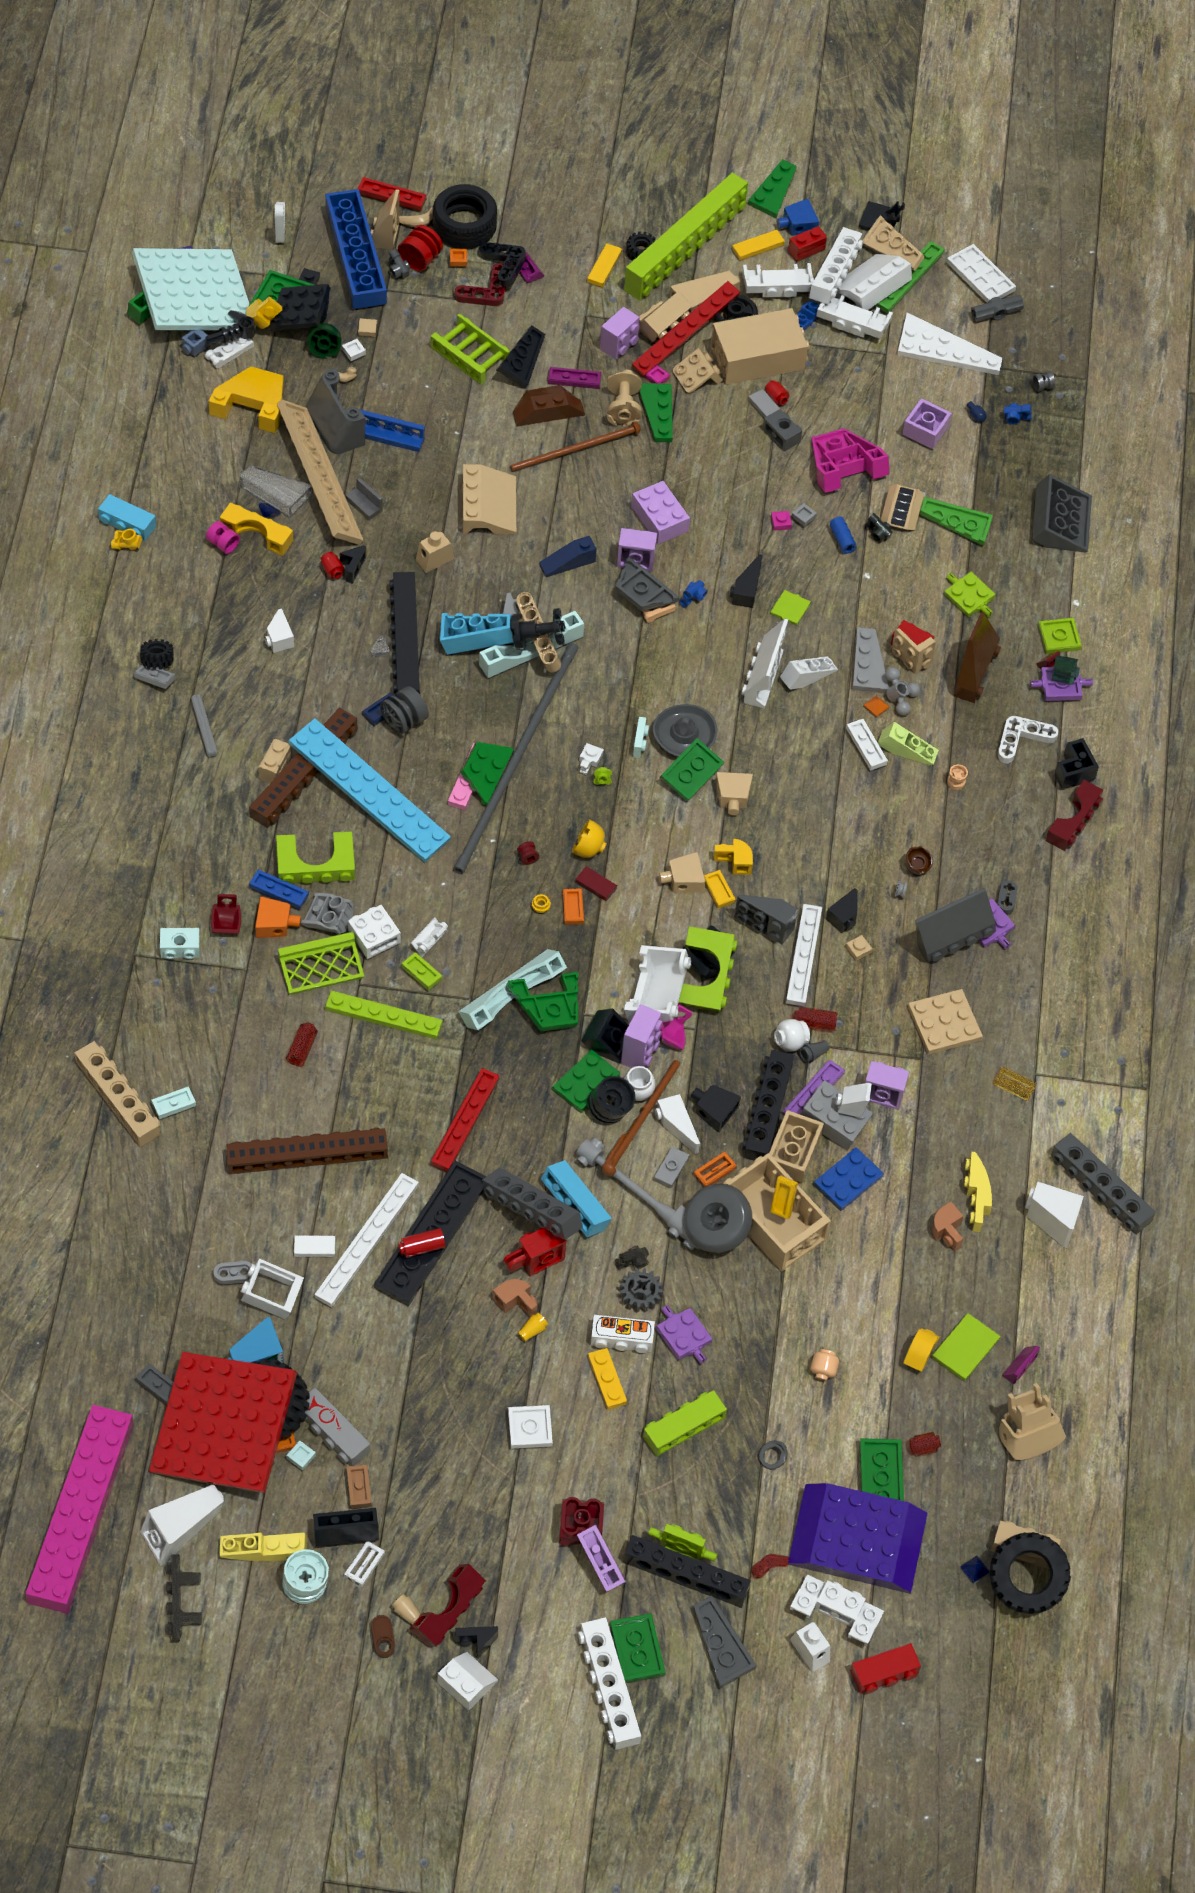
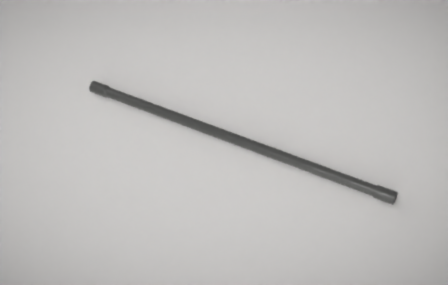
[453,643,579,874]

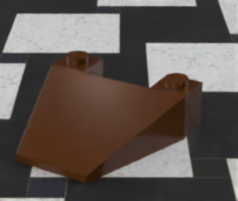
[954,612,1001,703]

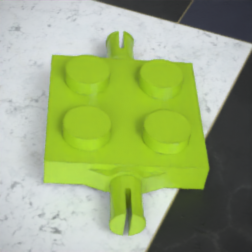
[944,572,995,618]
[648,1524,718,1562]

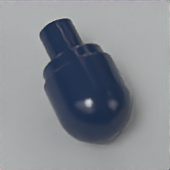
[966,401,987,423]

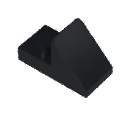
[339,545,366,584]
[455,1626,498,1658]

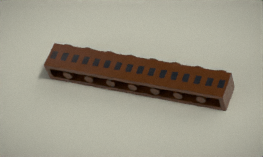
[249,707,358,828]
[226,1128,388,1174]

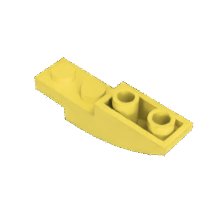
[964,1152,992,1232]
[220,1533,307,1561]

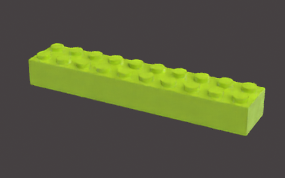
[624,172,748,301]

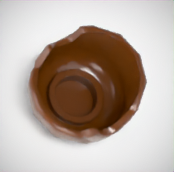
[905,846,933,875]

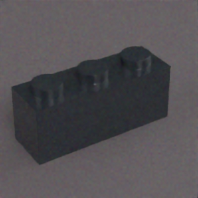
[313,1508,379,1547]

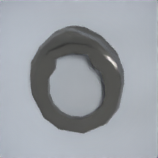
[759,1440,788,1470]

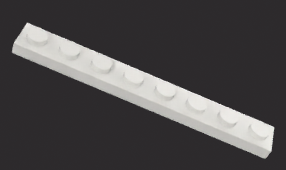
[315,1173,419,1307]

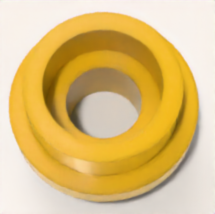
[532,894,551,913]

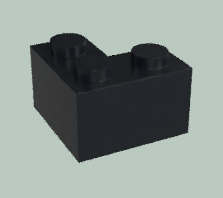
[1054,738,1099,789]

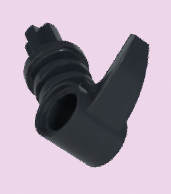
[206,310,255,345]

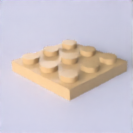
[908,989,983,1055]

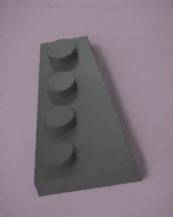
[693,1596,757,1688]

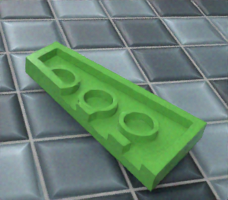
[920,497,993,546]

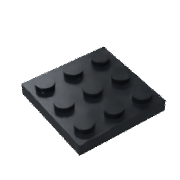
[269,284,331,331]

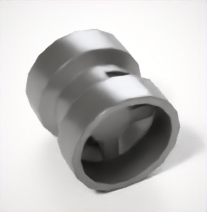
[1033,371,1055,392]

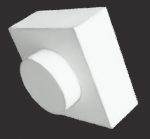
[342,339,366,361]

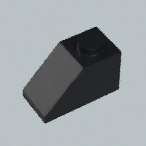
[826,888,858,933]

